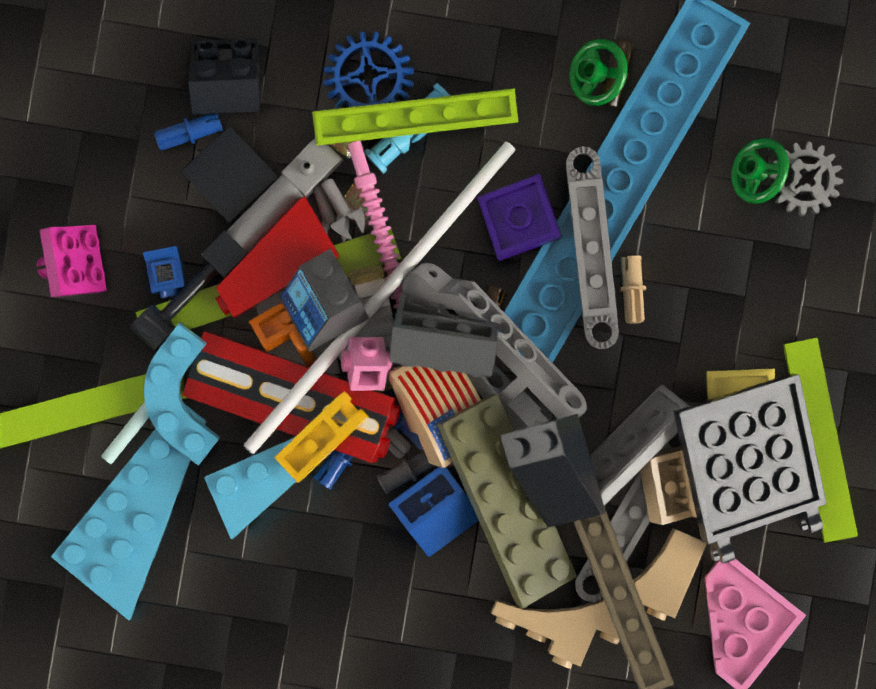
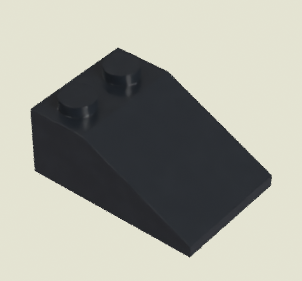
[500,413,606,527]

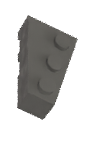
[389,292,500,377]

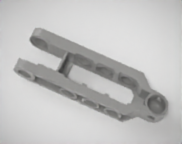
[402,263,587,431]

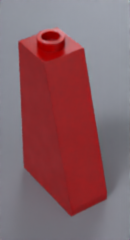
[215,197,340,318]

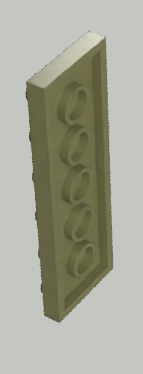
[437,394,577,608]

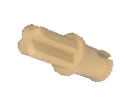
[619,256,646,324]

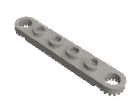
[566,146,619,349]
[575,443,672,602]

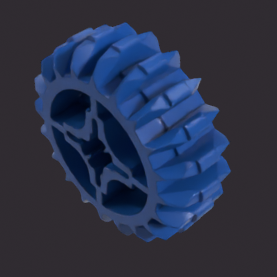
[323,31,414,109]

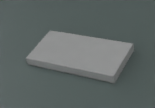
[590,384,689,505]

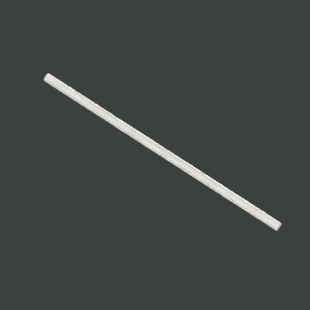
[243,141,515,454]

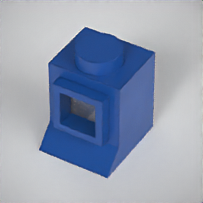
[143,246,187,299]

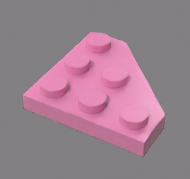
[704,559,806,689]

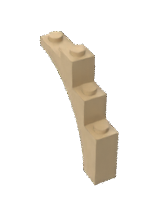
[491,528,707,669]

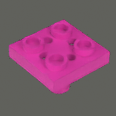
[37,225,107,297]

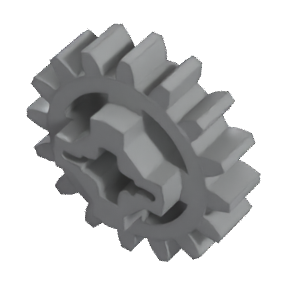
[768,142,843,216]

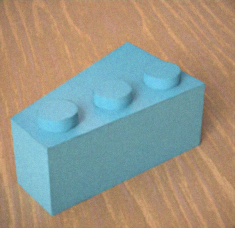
[204,438,296,540]

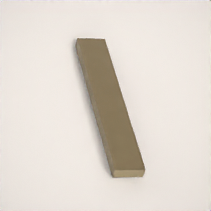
[574,510,674,689]

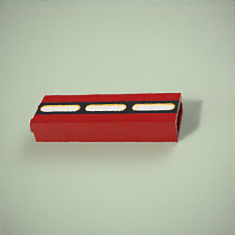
[182,331,401,463]

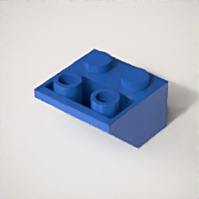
[388,467,479,557]

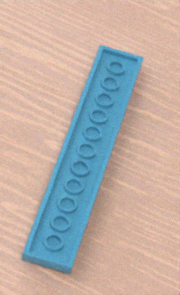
[499,0,750,363]

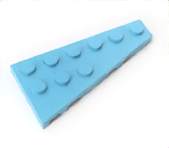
[51,402,206,621]

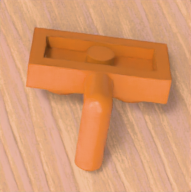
[249,302,317,366]

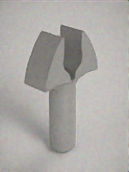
[321,179,365,240]
[313,184,350,243]

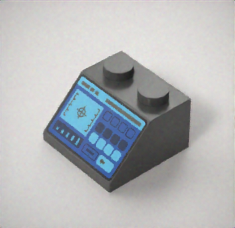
[279,249,369,352]

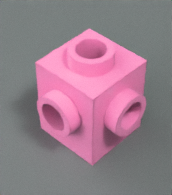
[341,337,392,390]

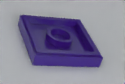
[477,174,563,261]

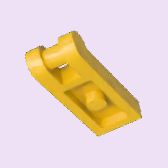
[274,391,368,483]

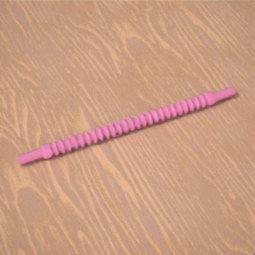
[347,141,454,467]

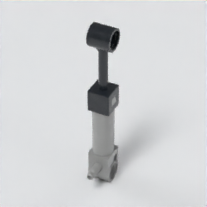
[130,138,343,352]

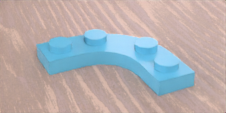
[144,322,220,465]

